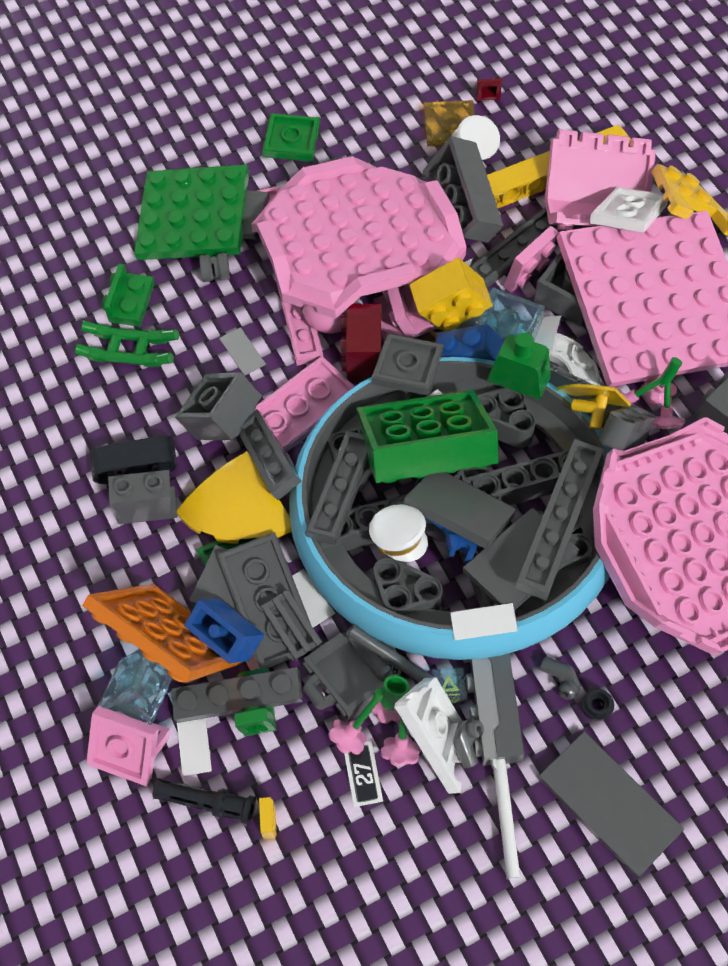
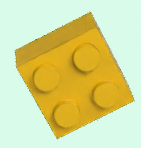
[409,257,493,332]

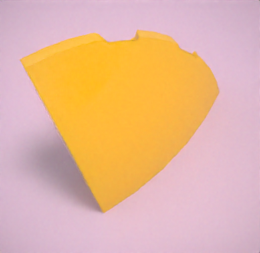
[177,451,292,544]

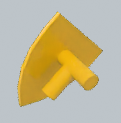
[556,384,631,430]

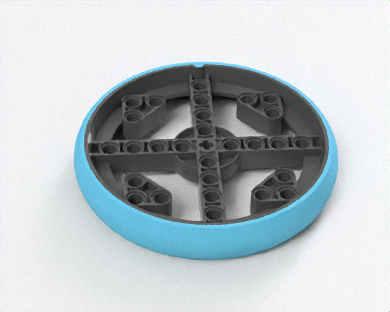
[290,357,612,660]

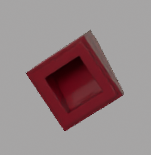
[474,78,502,101]

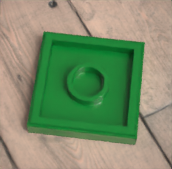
[262,113,320,162]

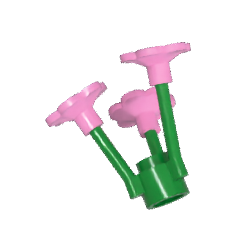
[328,675,421,767]

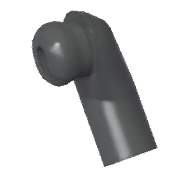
[541,656,581,700]
[453,718,484,768]

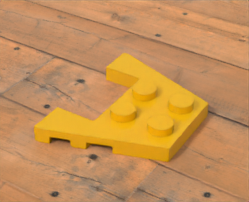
[651,164,728,236]

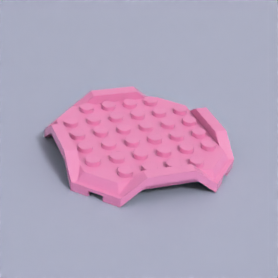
[252,156,466,319]
[593,417,728,656]

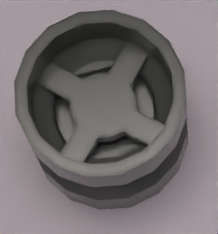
[200,252,230,282]

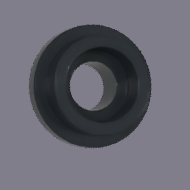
[581,688,614,721]

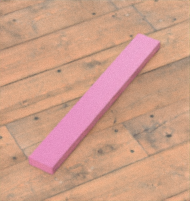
[257,186,323,366]

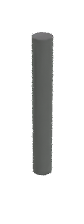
[347,624,433,682]

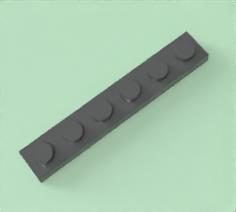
[515,439,604,601]

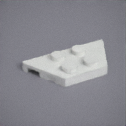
[394,677,462,794]

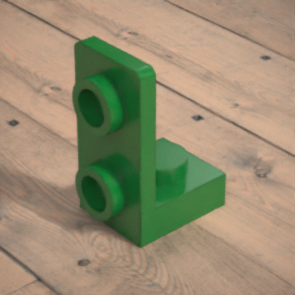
[234,668,277,737]

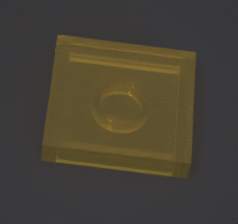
[423,100,475,147]

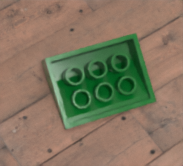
[357,390,498,483]

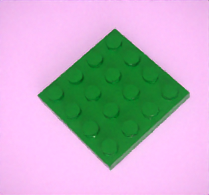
[134,164,249,260]

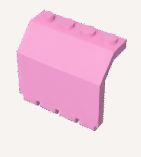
[545,129,656,231]

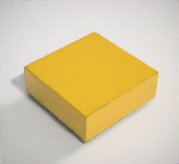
[259,797,277,840]

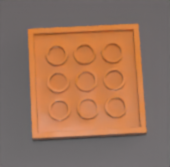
[82,584,242,683]

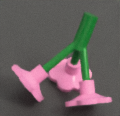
[614,357,685,429]

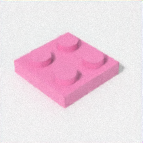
[503,226,559,293]

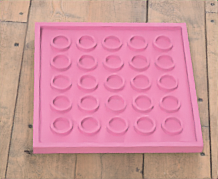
[556,211,728,387]

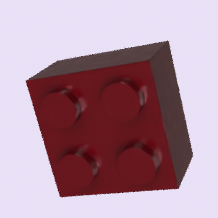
[341,304,381,383]

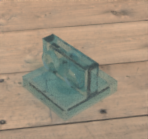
[97,649,173,725]

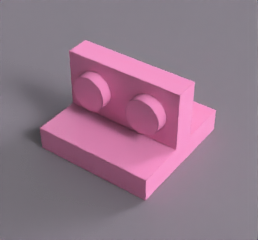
[373,284,438,342]
[86,706,170,786]

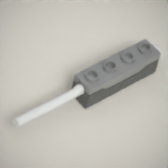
[463,653,524,879]

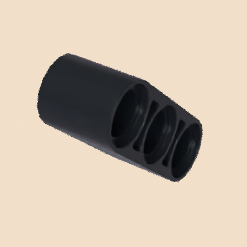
[90,436,177,484]

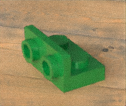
[102,264,155,327]

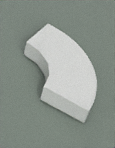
[550,333,600,386]

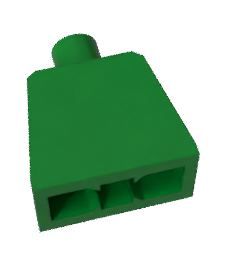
[487,332,551,400]

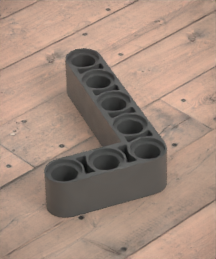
[549,363,656,451]

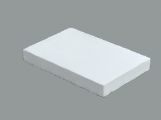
[590,187,668,233]

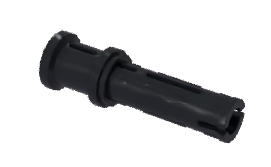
[152,777,256,826]

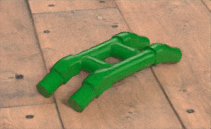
[74,320,179,367]

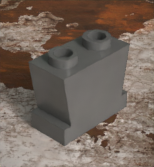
[108,470,178,524]

